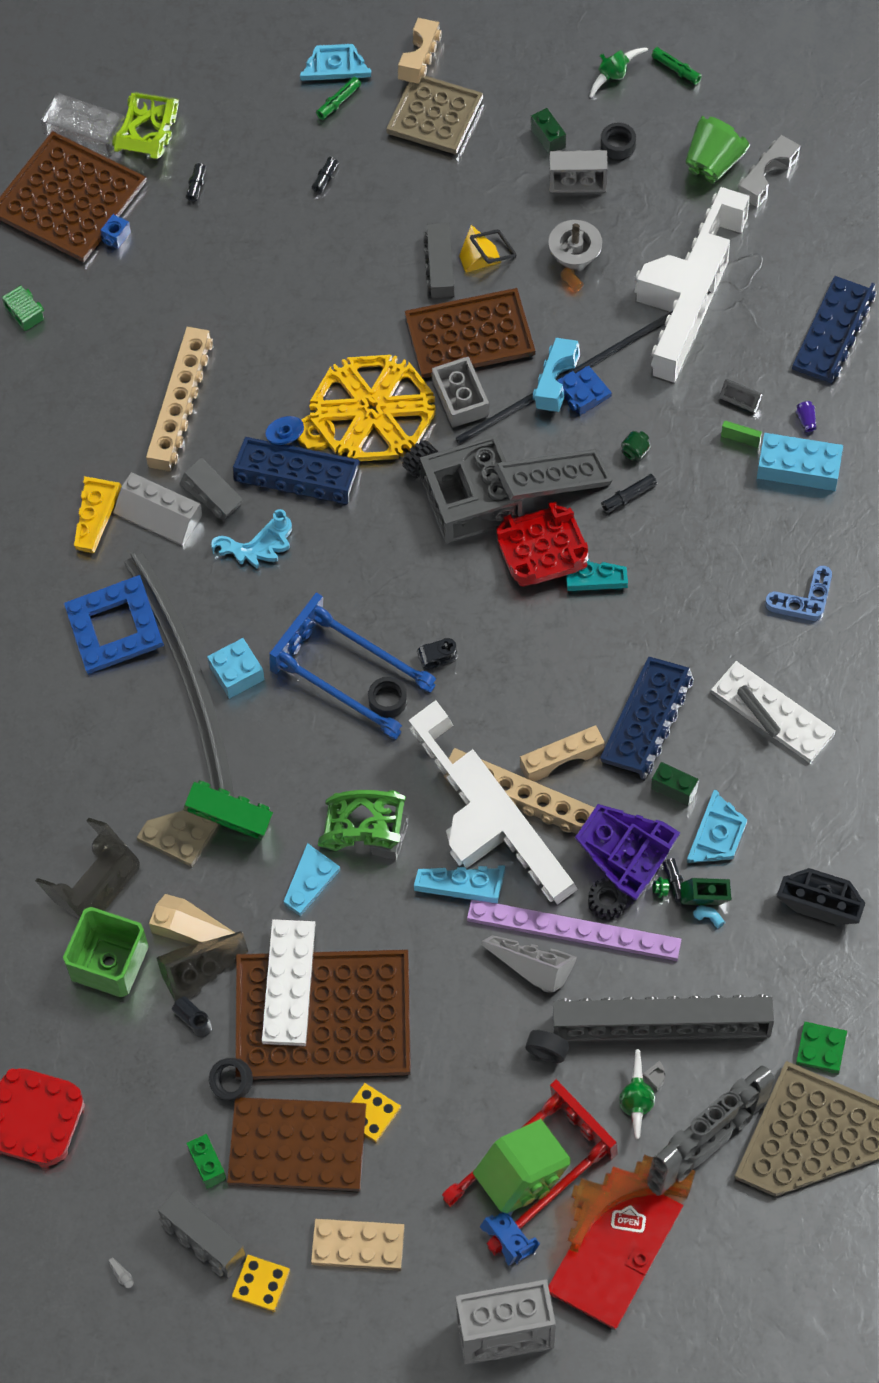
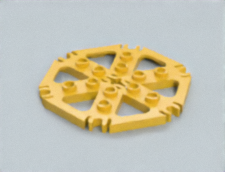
[309,355,436,461]

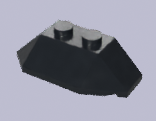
[777,868,865,925]

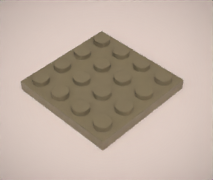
[386,76,483,154]

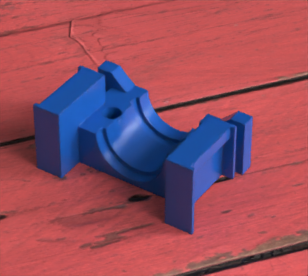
[480,1211,540,1266]

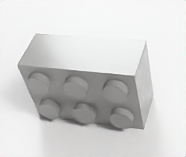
[549,150,607,193]
[432,356,489,428]

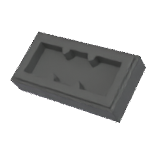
[718,379,762,413]

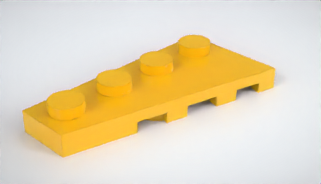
[74,476,122,553]

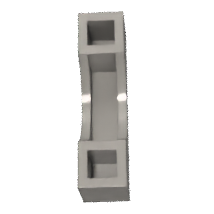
[738,135,800,207]

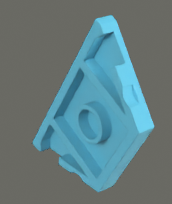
[300,44,372,81]
[687,790,747,863]

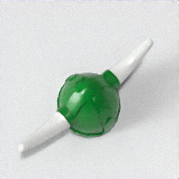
[589,48,648,98]
[619,1049,655,1140]

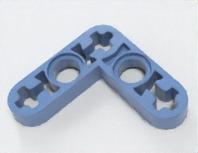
[765,566,832,621]

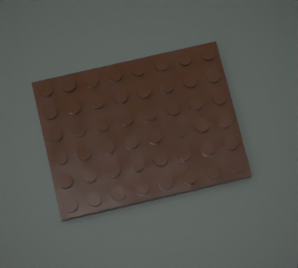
[235,950,411,1080]

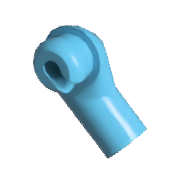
[693,905,725,929]

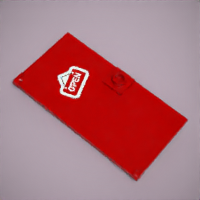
[548,1168,684,1330]

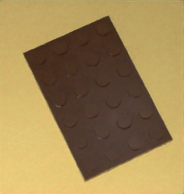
[405,288,536,379]
[227,1097,367,1191]

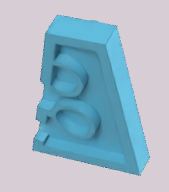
[284,843,341,916]

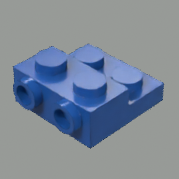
[557,365,612,416]

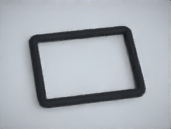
[470,229,517,264]

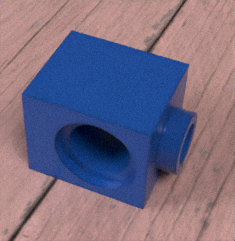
[101,214,131,249]

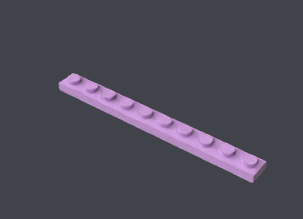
[467,900,681,961]

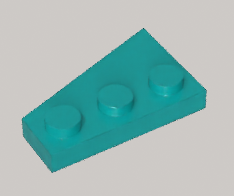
[566,559,628,591]

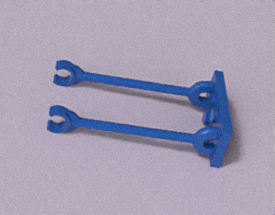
[269,592,436,740]

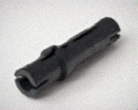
[601,474,657,513]

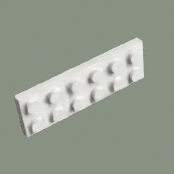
[711,661,836,763]
[262,920,315,1046]

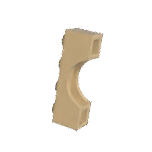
[398,18,442,84]
[520,725,605,782]

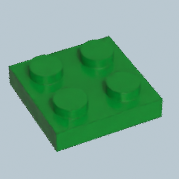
[796,1021,847,1074]

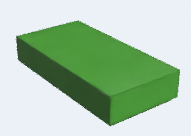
[721,421,762,448]

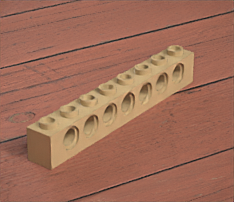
[146,327,213,471]
[444,748,595,834]

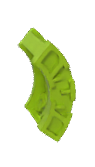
[112,92,179,159]

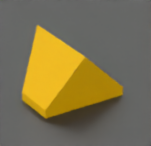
[459,225,501,273]

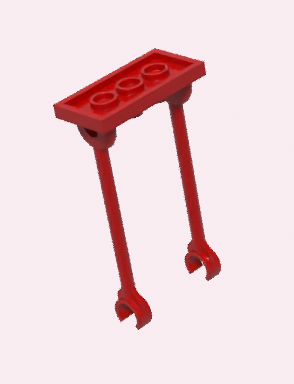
[442,1079,618,1255]

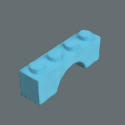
[533,338,580,412]

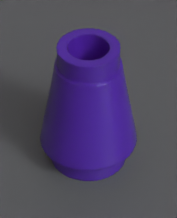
[796,401,817,432]

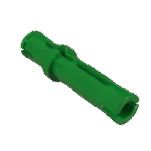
[651,47,702,85]
[316,77,361,120]

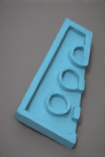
[414,865,505,904]

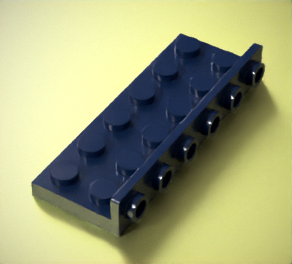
[792,276,877,384]
[233,437,360,504]
[600,656,694,780]

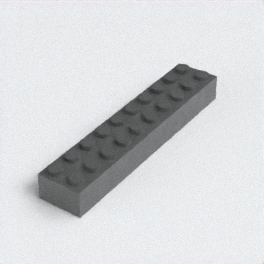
[553,994,774,1041]

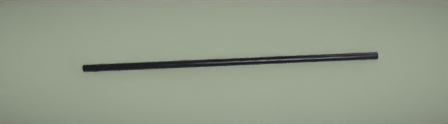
[455,291,715,445]

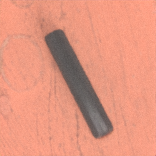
[737,685,781,737]

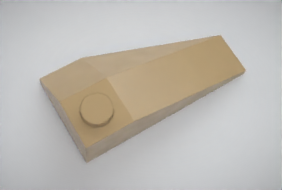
[149,894,239,956]

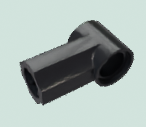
[171,996,212,1037]

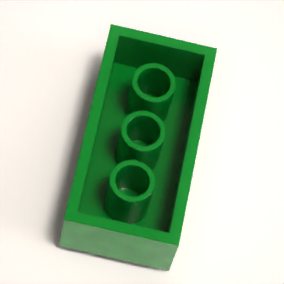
[183,780,273,840]

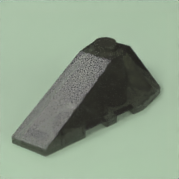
[156,931,248,1001]

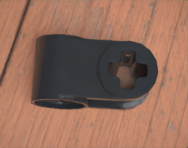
[417,638,458,671]

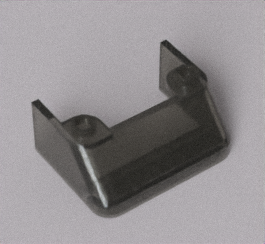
[35,818,140,919]

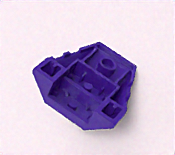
[575,804,680,900]

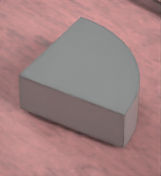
[643,1061,665,1092]

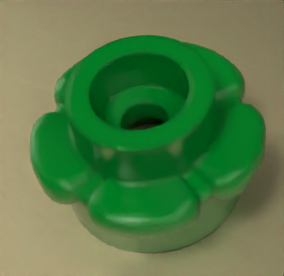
[652,877,669,898]

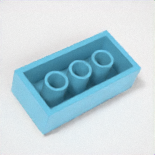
[757,433,843,491]

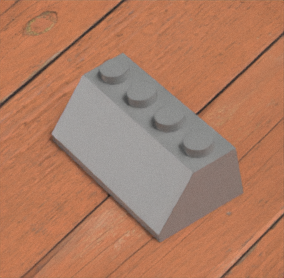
[113,472,202,546]

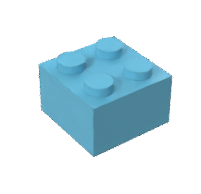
[207,638,265,699]

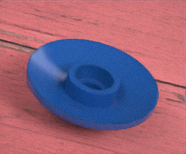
[265,416,304,445]

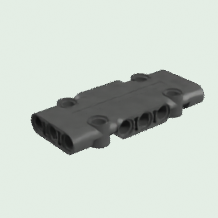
[647,1066,774,1195]

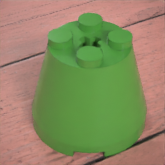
[686,116,750,184]

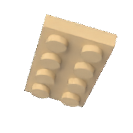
[311,1219,405,1271]

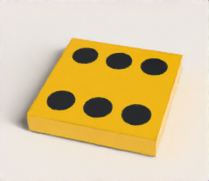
[351,1083,401,1143]
[232,1255,290,1312]

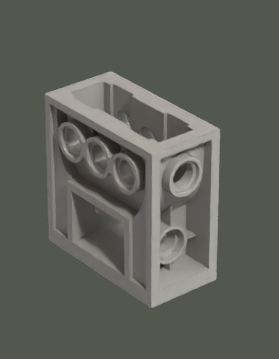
[456,1279,556,1364]

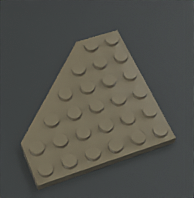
[734,1061,879,1197]

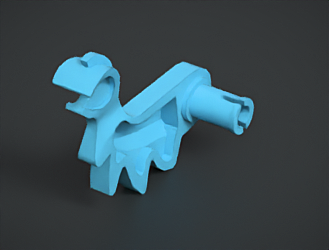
[211,509,292,568]

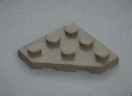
[137,810,218,867]

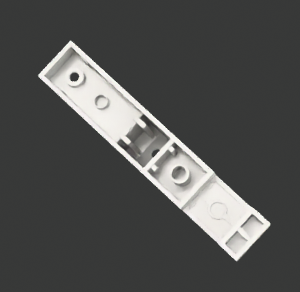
[634,187,750,383]
[409,700,578,905]

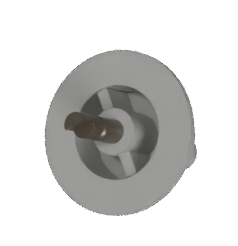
[549,220,602,271]

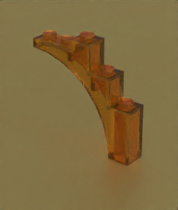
[567,1155,695,1252]

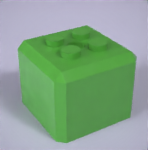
[63,907,149,997]
[473,1119,571,1213]

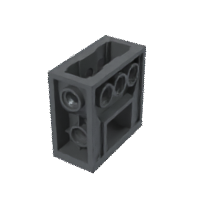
[420,435,522,543]

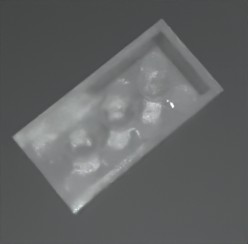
[41,92,125,157]

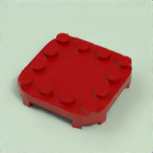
[497,502,589,586]
[0,1068,85,1168]

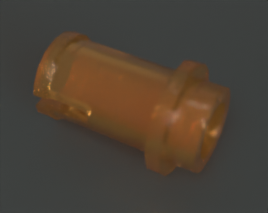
[560,267,584,292]

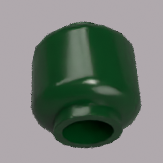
[621,431,651,461]

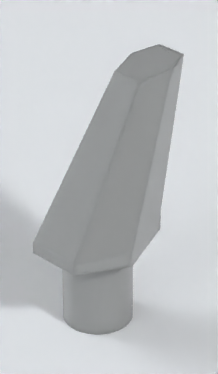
[109,1258,133,1288]

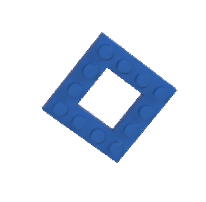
[64,575,164,674]

